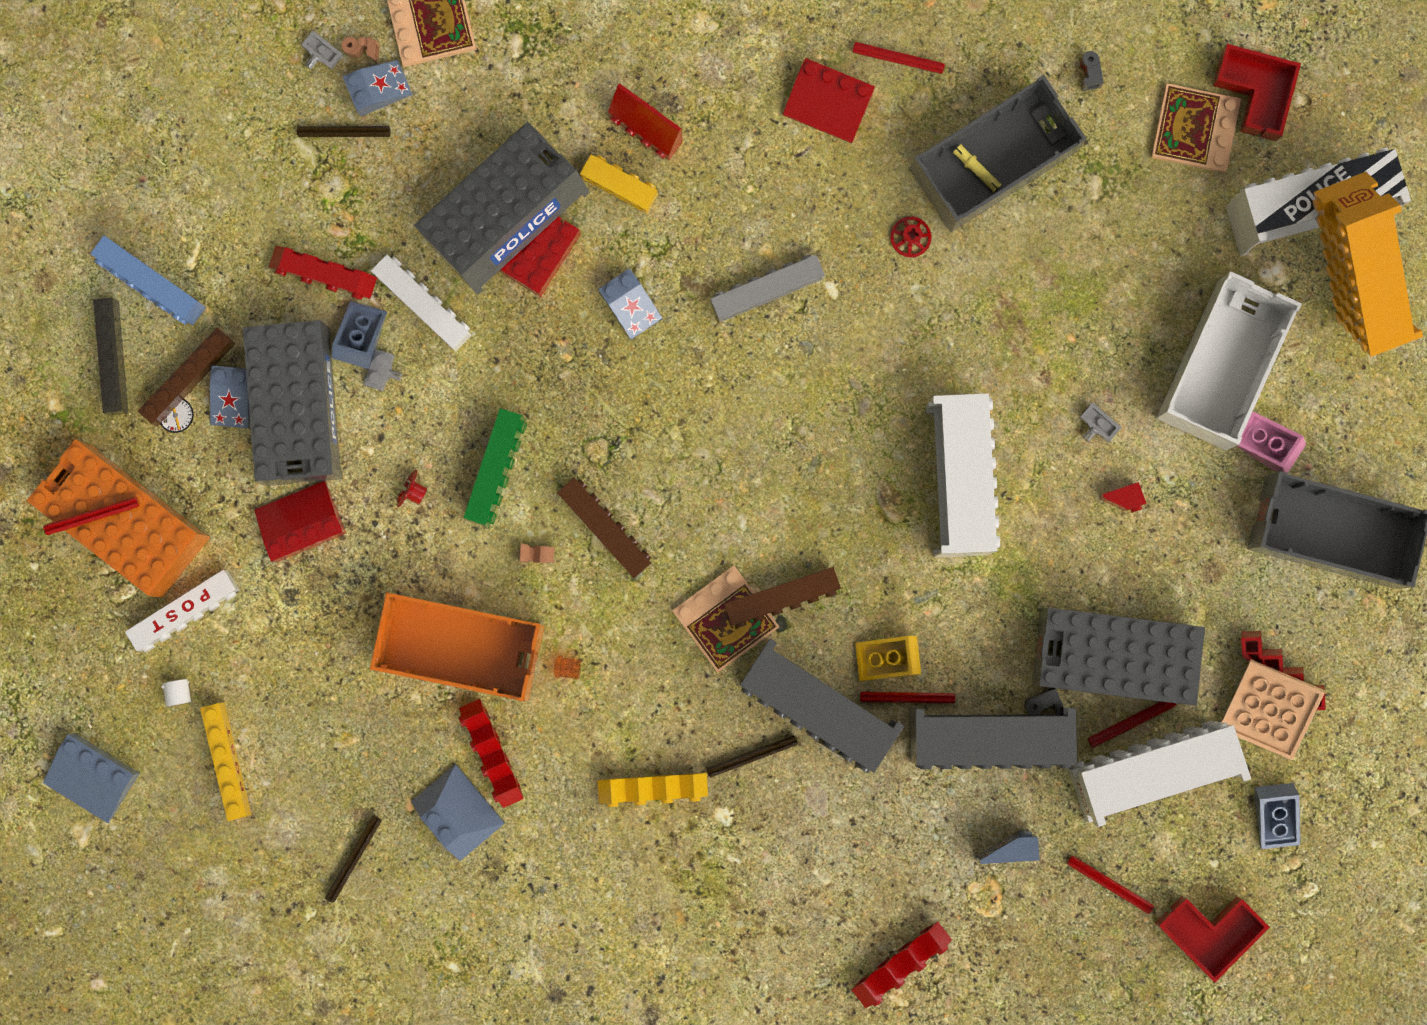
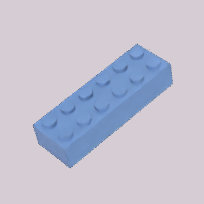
[90,236,206,325]

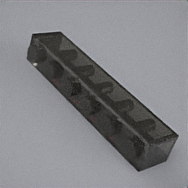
[93,298,129,416]

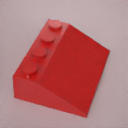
[783,58,875,144]
[608,83,683,160]
[254,481,347,563]

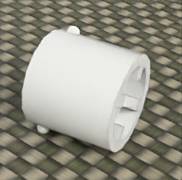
[161,679,191,707]

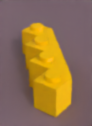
[597,773,708,807]

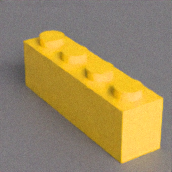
[580,154,658,214]

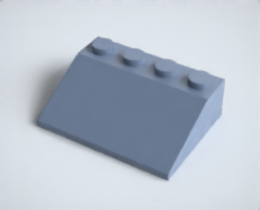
[43,733,140,823]

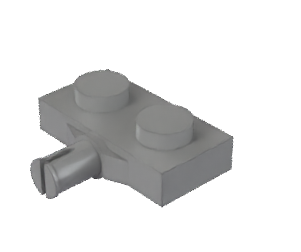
[301,31,343,70]
[364,349,403,391]
[1079,403,1122,442]

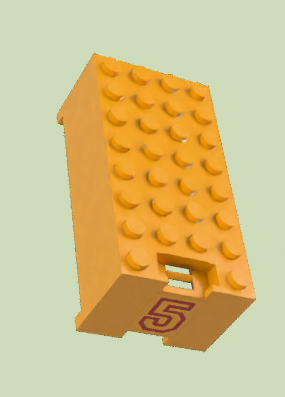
[1313,172,1423,357]

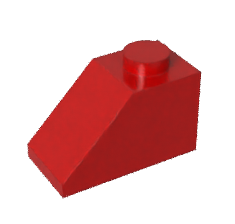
[1099,482,1147,513]

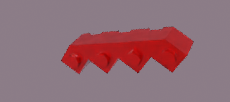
[268,246,377,301]
[1241,631,1326,711]
[458,699,524,808]
[851,921,952,1008]

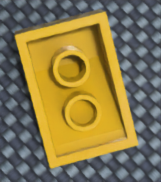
[855,636,921,681]

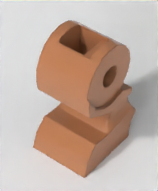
[341,36,380,63]
[519,544,555,563]

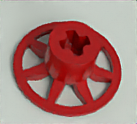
[890,217,932,258]
[397,469,427,507]

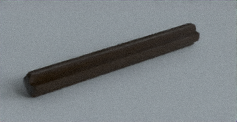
[297,126,391,137]
[706,735,798,778]
[325,815,382,903]

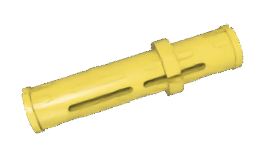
[953,144,1002,193]

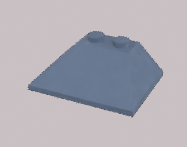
[411,764,505,861]

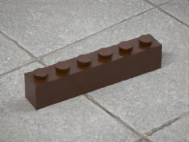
[138,327,236,427]
[557,478,652,579]
[723,567,841,629]

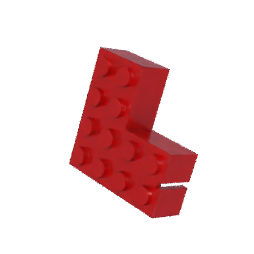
[1213,44,1301,141]
[499,216,581,297]
[1154,896,1270,983]

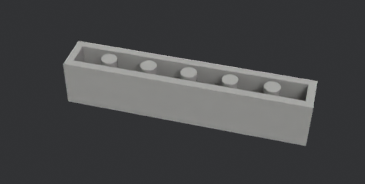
[711,254,825,323]

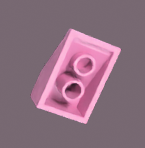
[1237,412,1306,473]

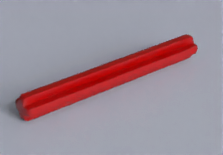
[853,42,945,74]
[43,497,139,535]
[860,692,956,704]
[1088,702,1177,748]
[1067,856,1154,914]

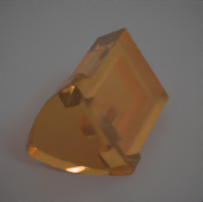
[554,655,582,679]

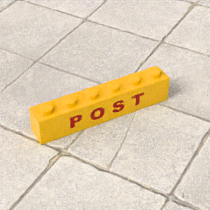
[200,703,252,821]

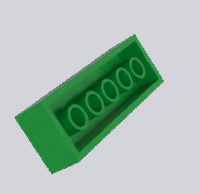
[463,408,527,528]

